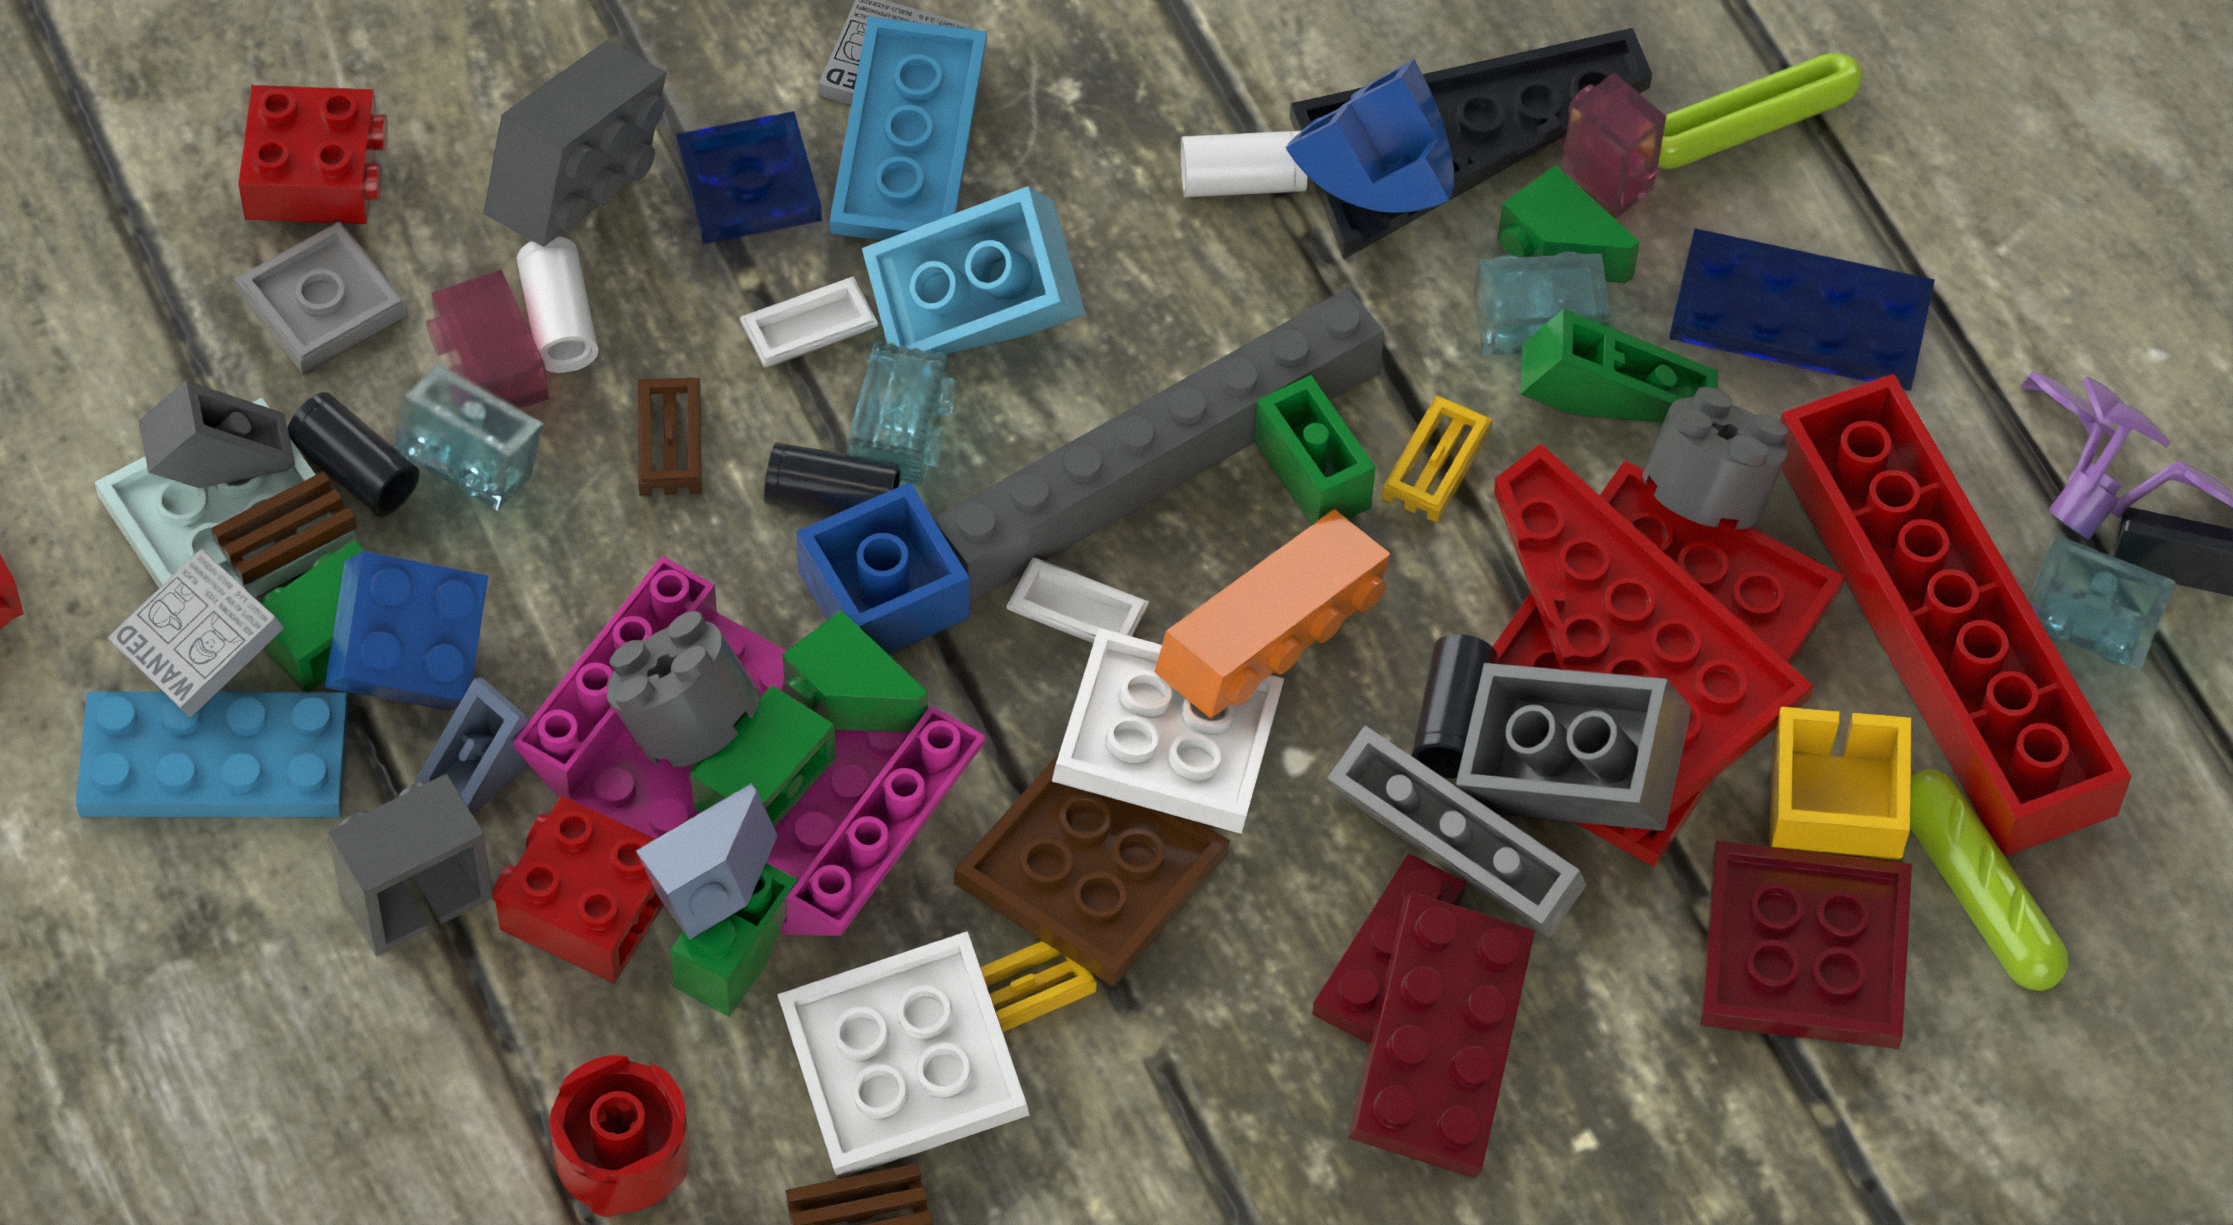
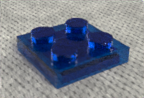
[676,111,822,244]

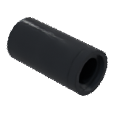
[288,392,420,517]
[764,442,901,516]
[1411,634,1498,779]

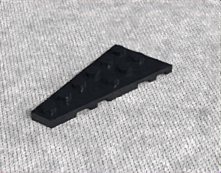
[1290,28,1652,260]

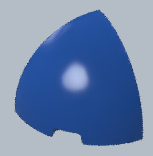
[1285,59,1454,212]

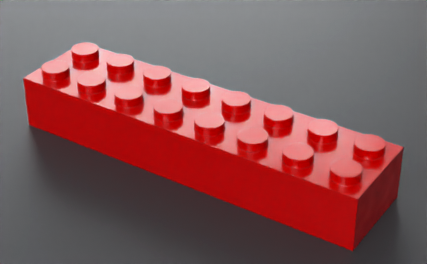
[1780,374,2132,857]

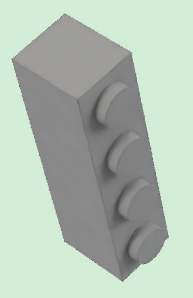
[1327,725,1587,938]

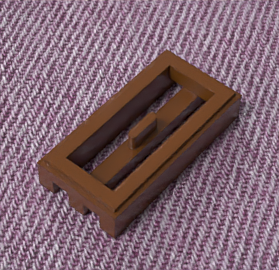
[638,378,702,496]
[211,471,357,586]
[785,1163,933,1225]

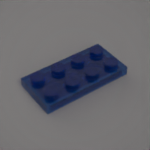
[1669,228,1935,391]

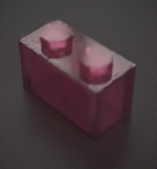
[1561,73,1667,219]
[426,270,549,423]

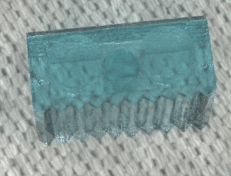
[846,341,957,486]

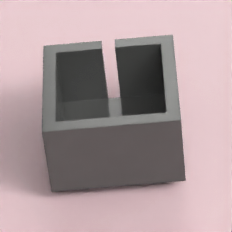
[327,774,493,956]

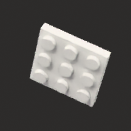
[1052,627,1284,834]
[777,931,1030,1179]

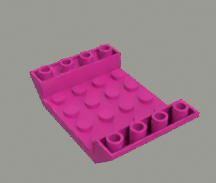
[513,556,986,936]

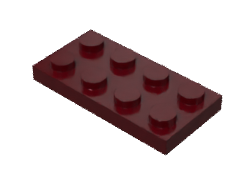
[1348,891,1535,1178]

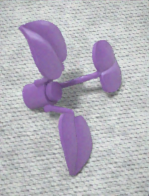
[2020,371,2233,540]

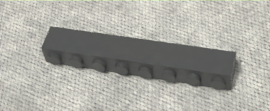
[933,288,1384,603]

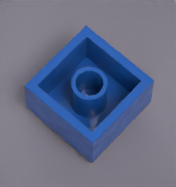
[796,482,969,654]
[325,551,489,711]

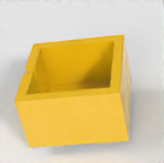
[1769,707,1911,862]

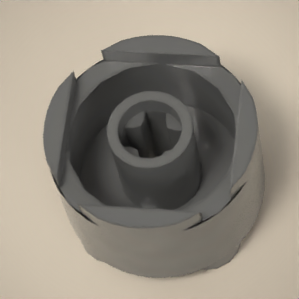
[1642,387,1788,529]
[607,611,760,767]

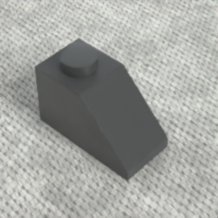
[139,380,295,488]

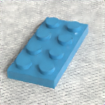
[829,16,987,241]
[76,691,349,818]

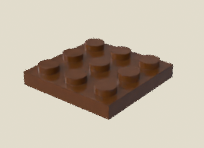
[954,753,1230,987]

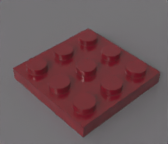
[1700,840,1912,1049]

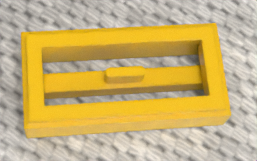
[1381,395,1493,523]
[980,941,1097,1032]

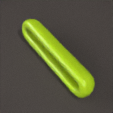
[1640,53,1862,169]
[1910,769,2069,991]

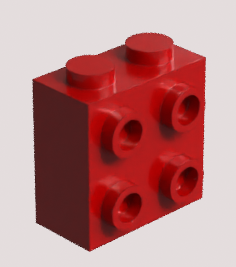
[238,85,388,224]
[492,795,664,984]

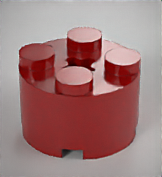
[549,1055,689,1217]

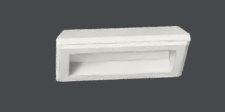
[740,276,878,368]
[1007,557,1149,643]

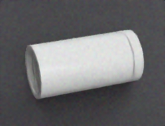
[1181,131,1307,197]
[517,237,598,373]

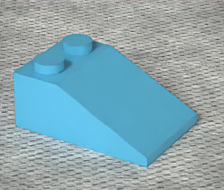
[862,186,1086,365]

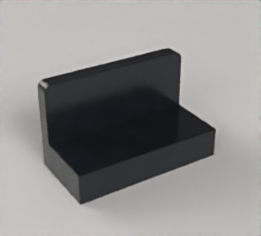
[2110,507,2233,596]

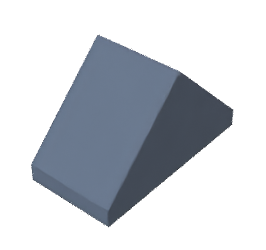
[414,677,529,815]

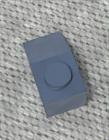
[636,784,778,940]

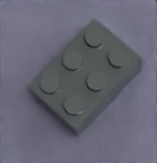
[483,40,667,247]
[1456,663,1692,831]

